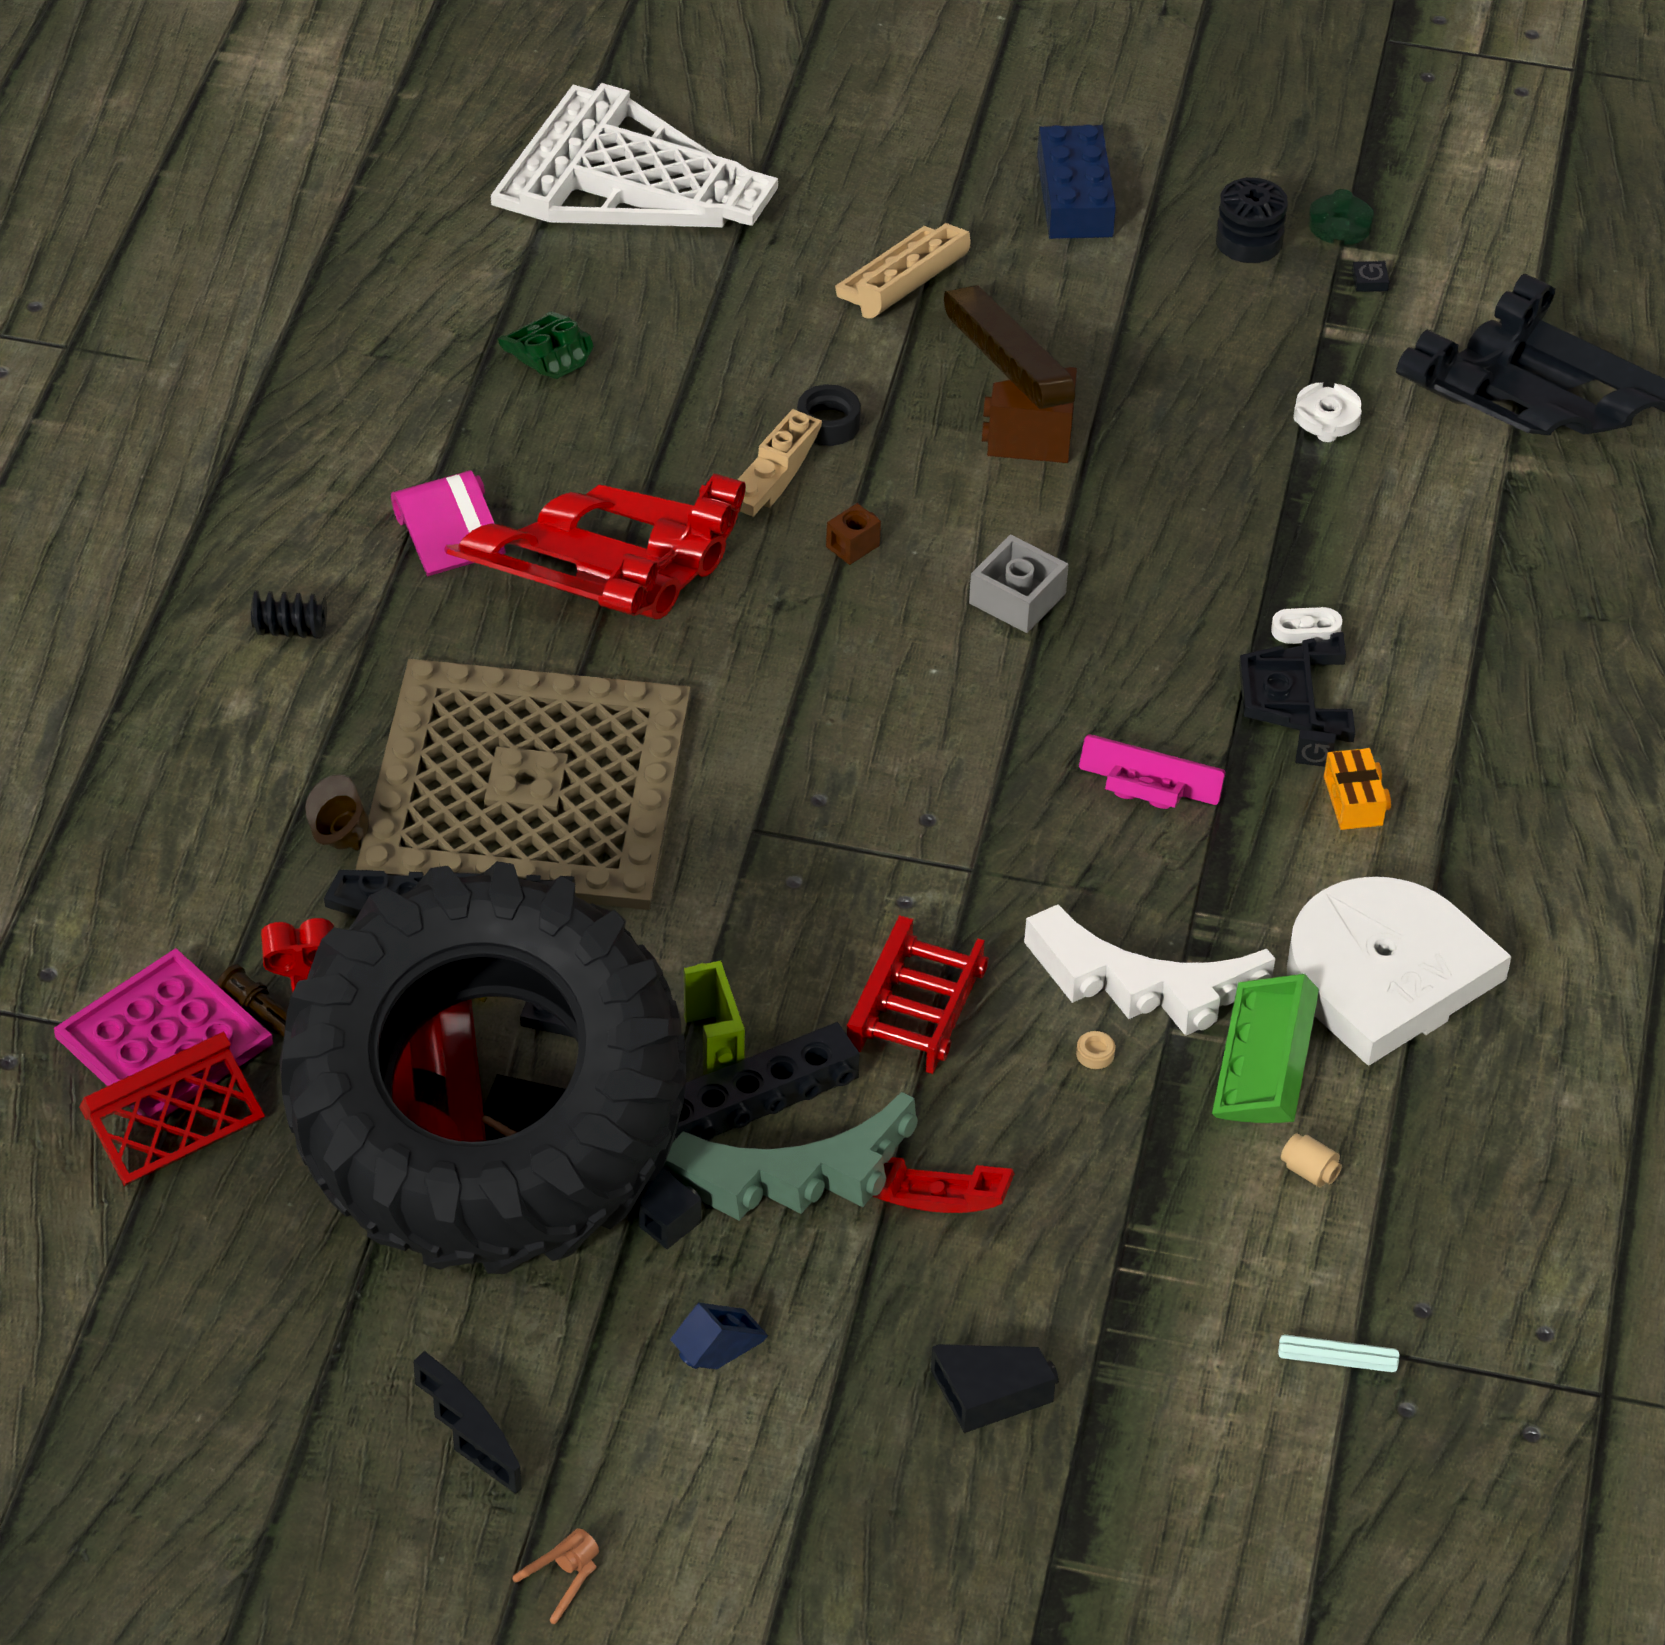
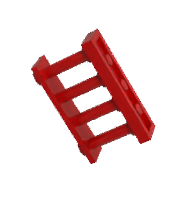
[847,915,989,1074]

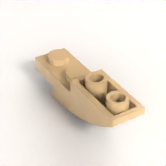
[738,409,822,517]

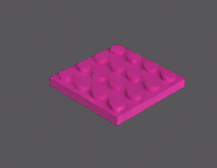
[54,948,273,1121]

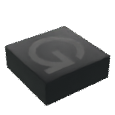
[1352,261,1389,292]
[1295,729,1336,767]

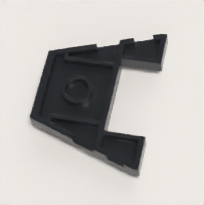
[1239,632,1355,742]

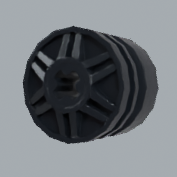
[1216,177,1288,263]

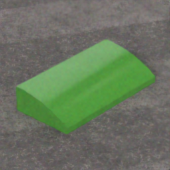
[1212,974,1319,1123]

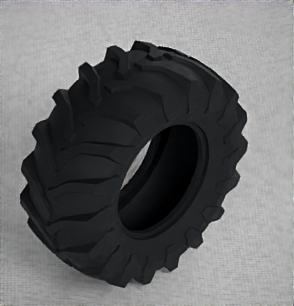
[280,861,686,1274]

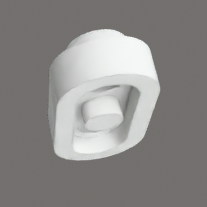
[1271,607,1342,644]

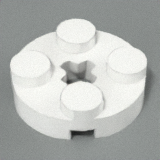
[1294,382,1362,442]

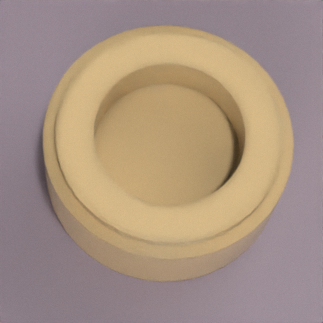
[1076,1031,1115,1069]

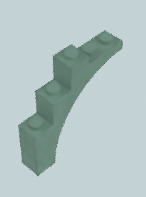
[664,1092,918,1221]

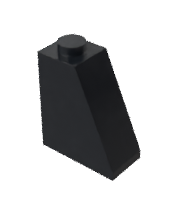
[931,1344,1059,1433]

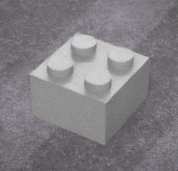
[969,534,1068,633]

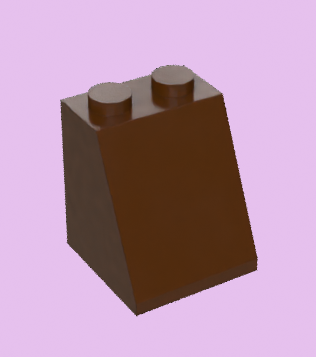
[982,367,1077,463]

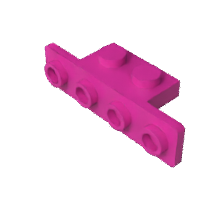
[1079,734,1226,809]

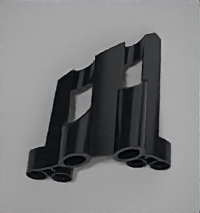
[1396,273,1665,435]

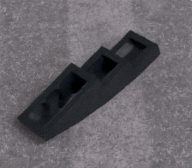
[413,1350,522,1494]

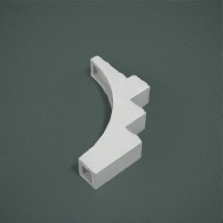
[1024,905,1275,1036]

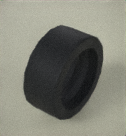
[797,384,861,446]

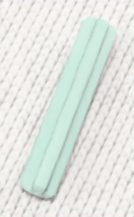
[1278,1334,1399,1372]

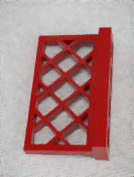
[79,1031,265,1186]

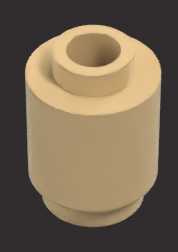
[1281,1133,1342,1187]

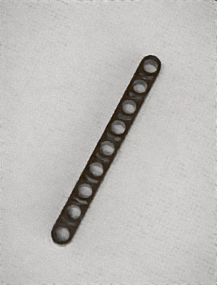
[944,285,1075,409]

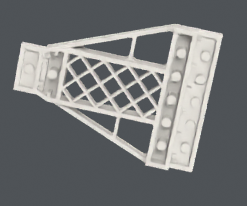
[491,83,778,227]

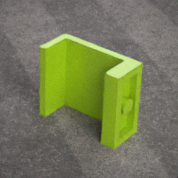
[684,961,745,1076]

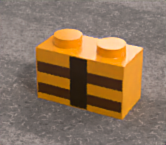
[1324,748,1391,830]

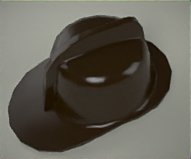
[305,775,369,851]

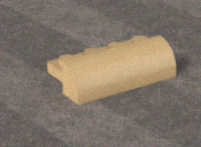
[835,223,970,318]

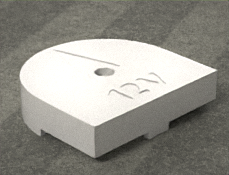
[1287,877,1511,1066]

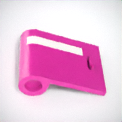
[391,470,506,576]

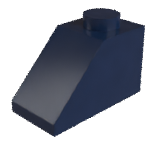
[670,1303,768,1369]

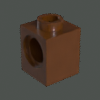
[826,503,881,565]

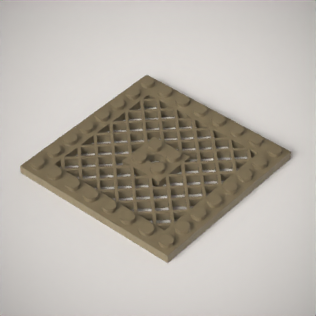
[355,659,691,910]

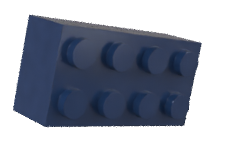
[1037,125,1116,239]

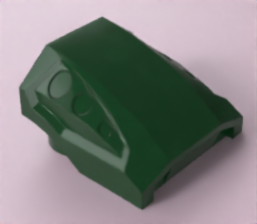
[498,311,594,379]

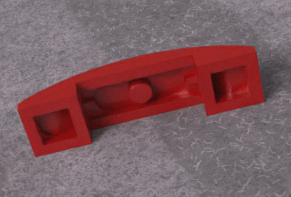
[873,1157,1015,1213]

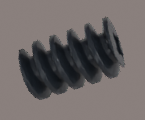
[251,590,327,639]

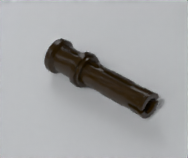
[217,964,287,1037]

